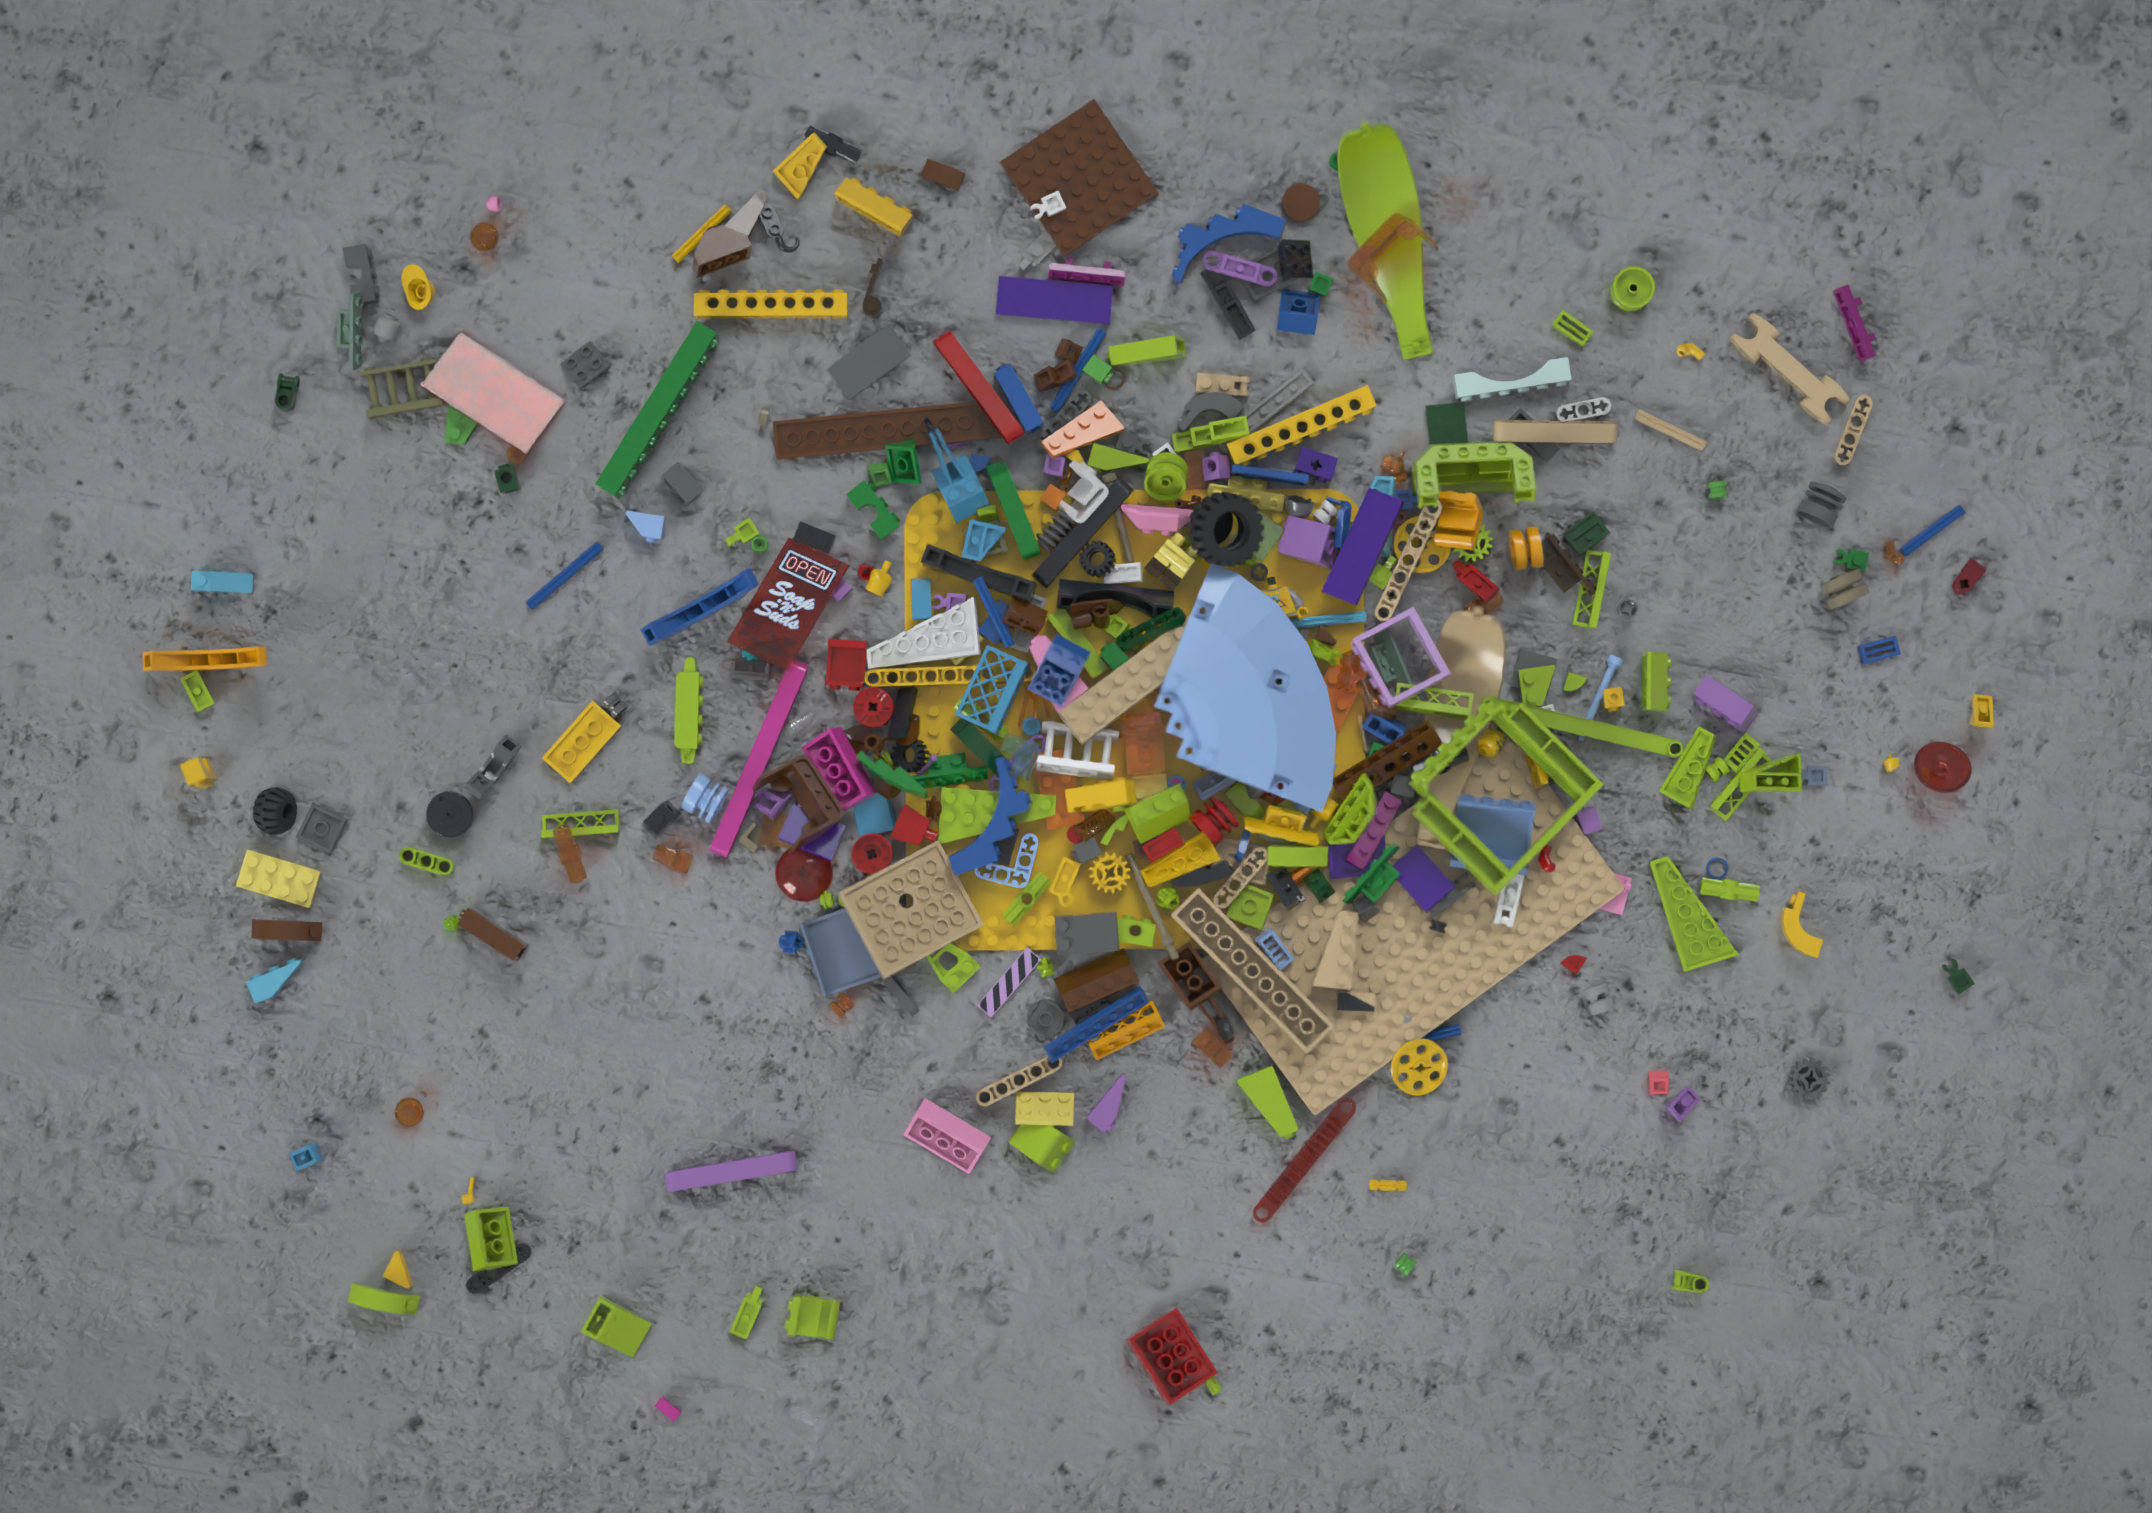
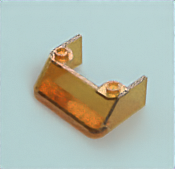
[1348,213,1439,304]

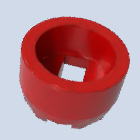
[857,564,874,581]

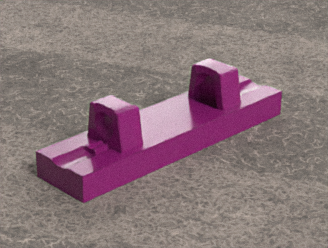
[1048,257,1126,286]
[1833,285,1876,362]

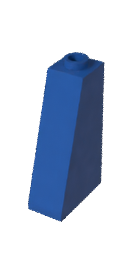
[994,364,1044,436]

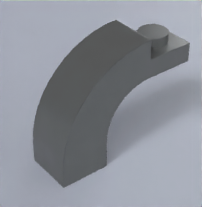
[1177,392,1244,432]
[464,735,521,799]

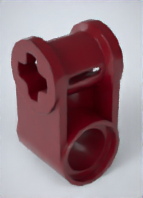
[1952,558,1987,595]

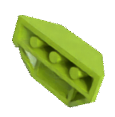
[1323,773,1377,845]

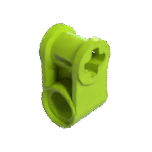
[1671,1269,1709,1293]

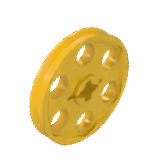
[1393,516,1451,573]
[1390,1039,1448,1095]

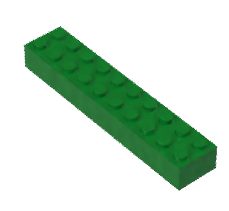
[595,321,720,500]

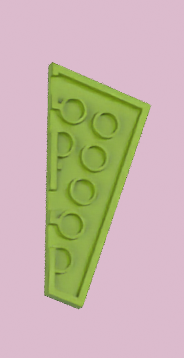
[1649,856,1739,972]

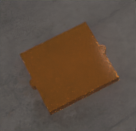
[759,813,791,849]

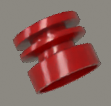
[853,687,894,728]
[1188,796,1239,847]
[851,833,892,875]

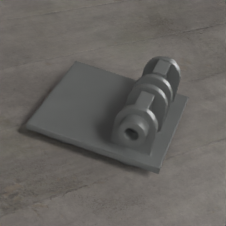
[560,340,611,390]

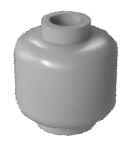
[373,313,401,343]

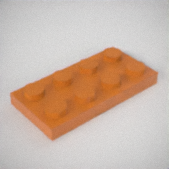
[1032,748,1085,830]

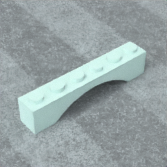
[1453,357,1572,402]

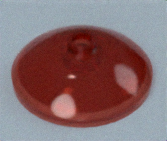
[1913,742,1972,793]
[775,848,833,902]

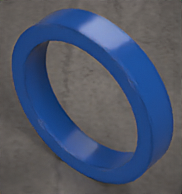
[1706,857,1728,879]

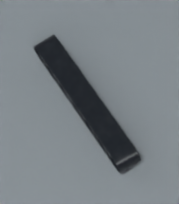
[1032,477,1134,589]

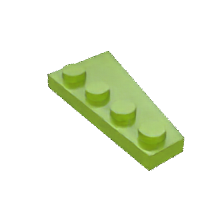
[1659,726,1716,810]

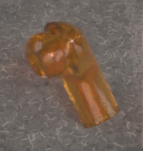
[1885,540,1904,566]

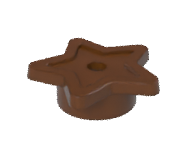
[926,796,942,821]

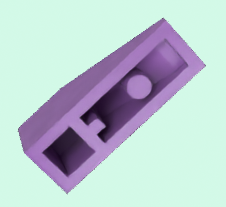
[1086,1073,1126,1133]

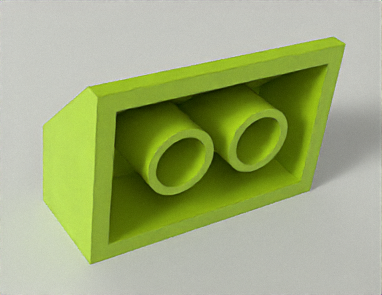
[1642,652,1671,711]
[1124,783,1191,844]
[464,1207,518,1271]

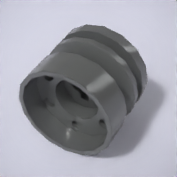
[1796,481,1847,528]

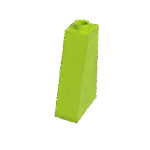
[1107,335,1187,367]
[1236,1065,1299,1139]

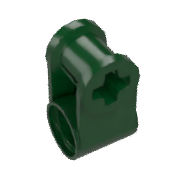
[275,373,300,412]

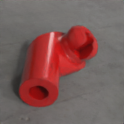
[1538,844,1556,873]

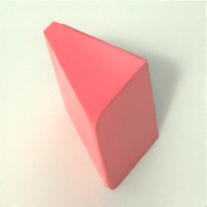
[1648,1070,1669,1095]

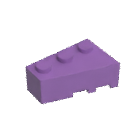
[1693,675,1758,733]

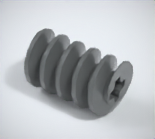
[1036,510,1076,553]

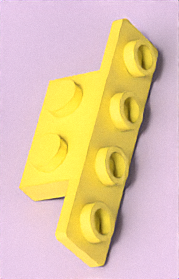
[1207,476,1285,512]

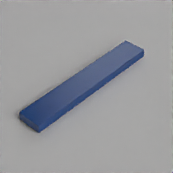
[1043,986,1149,1063]

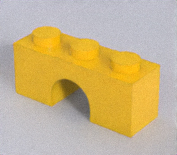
[180,757,218,789]

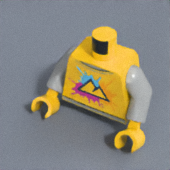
[1262,577,1310,620]

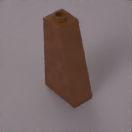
[457,908,529,961]

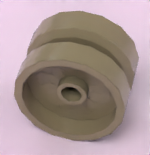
[1819,569,1869,610]

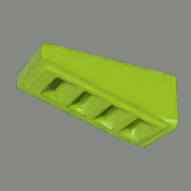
[1722,732,1761,774]

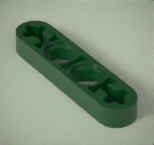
[1116,607,1186,651]

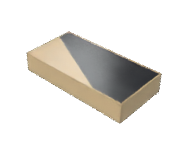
[1336,992,1376,1012]

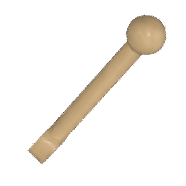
[1358,715,1370,753]

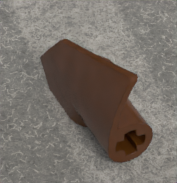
[1071,599,1124,630]

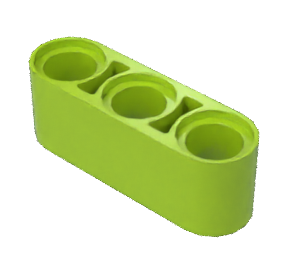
[399,847,456,875]

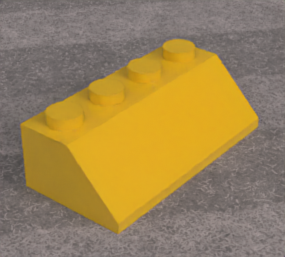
[834,177,913,237]

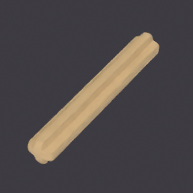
[1635,410,1706,451]

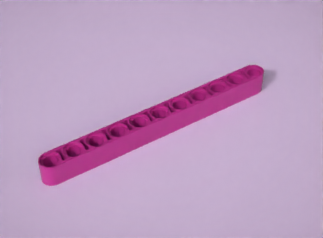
[709,658,809,858]

